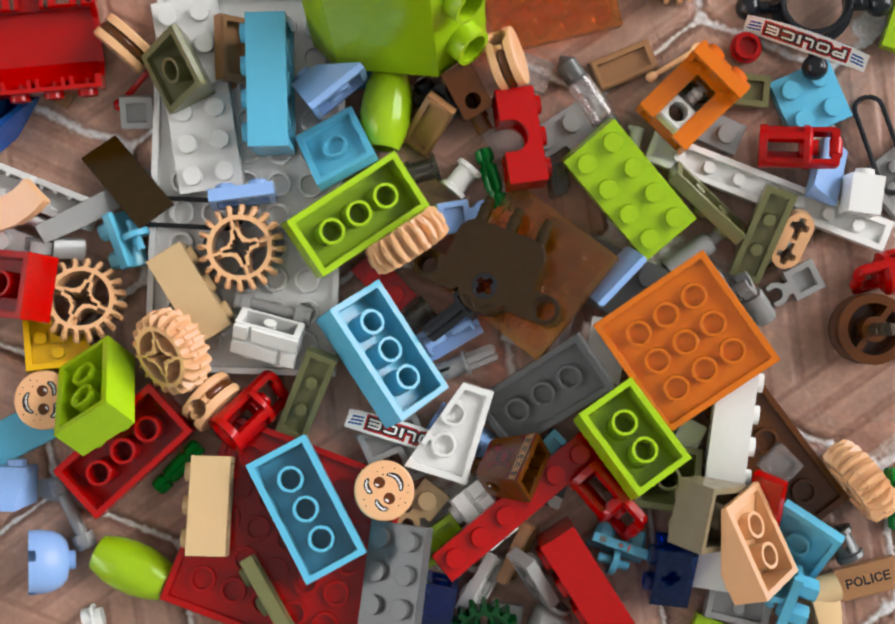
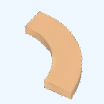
[0,179,50,232]

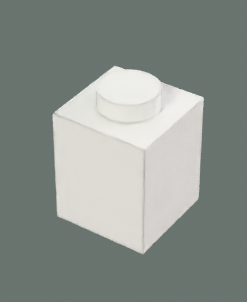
[838,168,886,218]

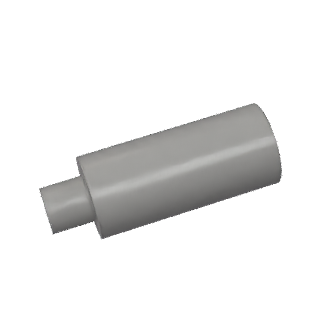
[661,230,723,273]

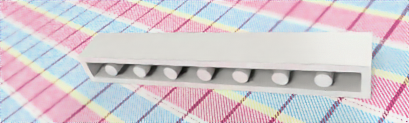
[689,341,769,592]

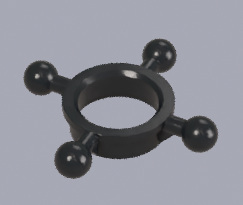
[735,0,892,80]

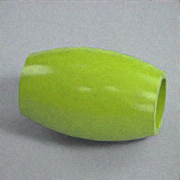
[359,72,412,152]
[89,535,173,600]

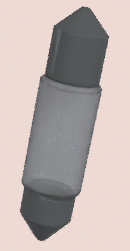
[557,55,621,127]

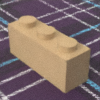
[146,241,236,344]
[180,455,235,557]

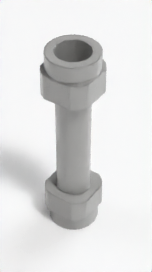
[233,291,314,328]
[48,478,97,552]

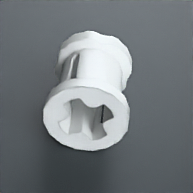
[440,157,482,200]

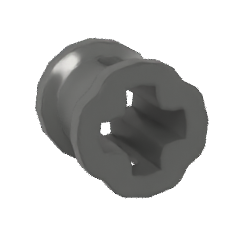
[832,523,865,565]

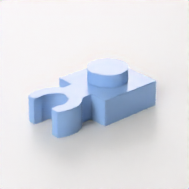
[434,199,493,235]

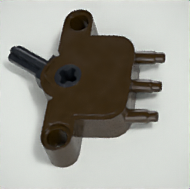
[411,196,564,342]

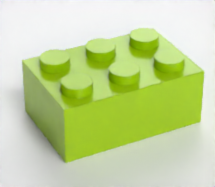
[54,335,135,456]
[573,377,692,501]

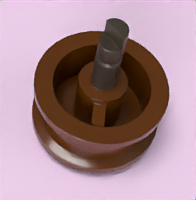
[828,293,895,365]

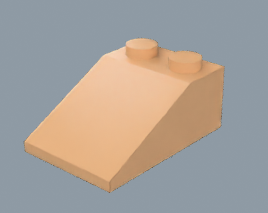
[721,481,799,605]

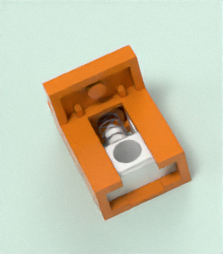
[635,40,751,155]

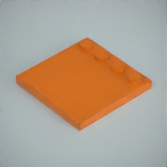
[593,250,781,431]

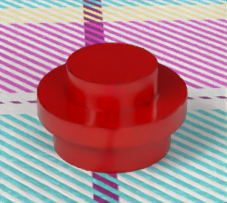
[729,32,762,64]

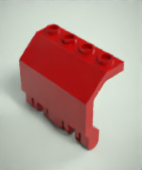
[0,0,106,104]

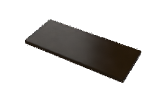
[81,135,174,229]

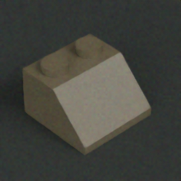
[667,476,749,555]

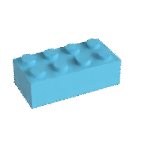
[239,11,296,156]
[316,279,449,428]
[245,434,367,585]

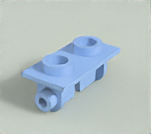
[416,317,484,362]

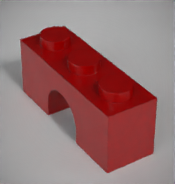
[491,85,552,192]

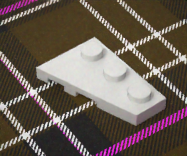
[404,382,494,485]

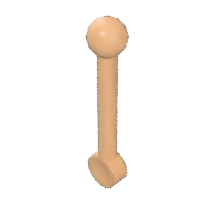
[645,43,700,83]

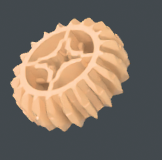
[197,204,286,292]
[364,206,449,274]
[43,258,127,344]
[132,307,213,395]
[821,439,895,523]

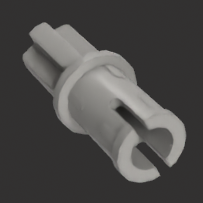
[434,343,499,381]

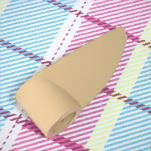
[804,572,843,624]

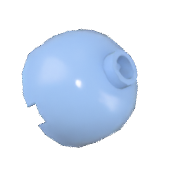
[28,530,76,595]

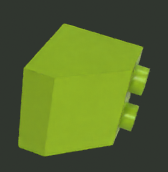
[301,0,488,77]

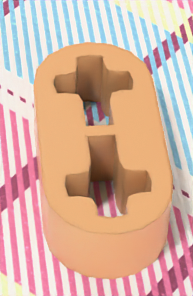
[771,209,815,269]

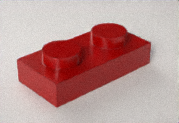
[351,256,417,311]

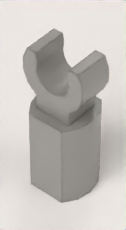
[24,237,86,260]
[734,271,776,326]

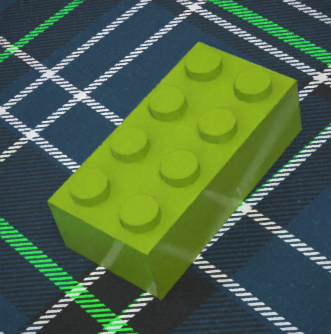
[559,118,697,261]
[281,150,430,278]

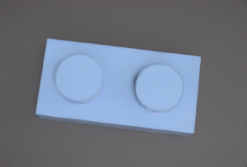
[207,178,277,211]

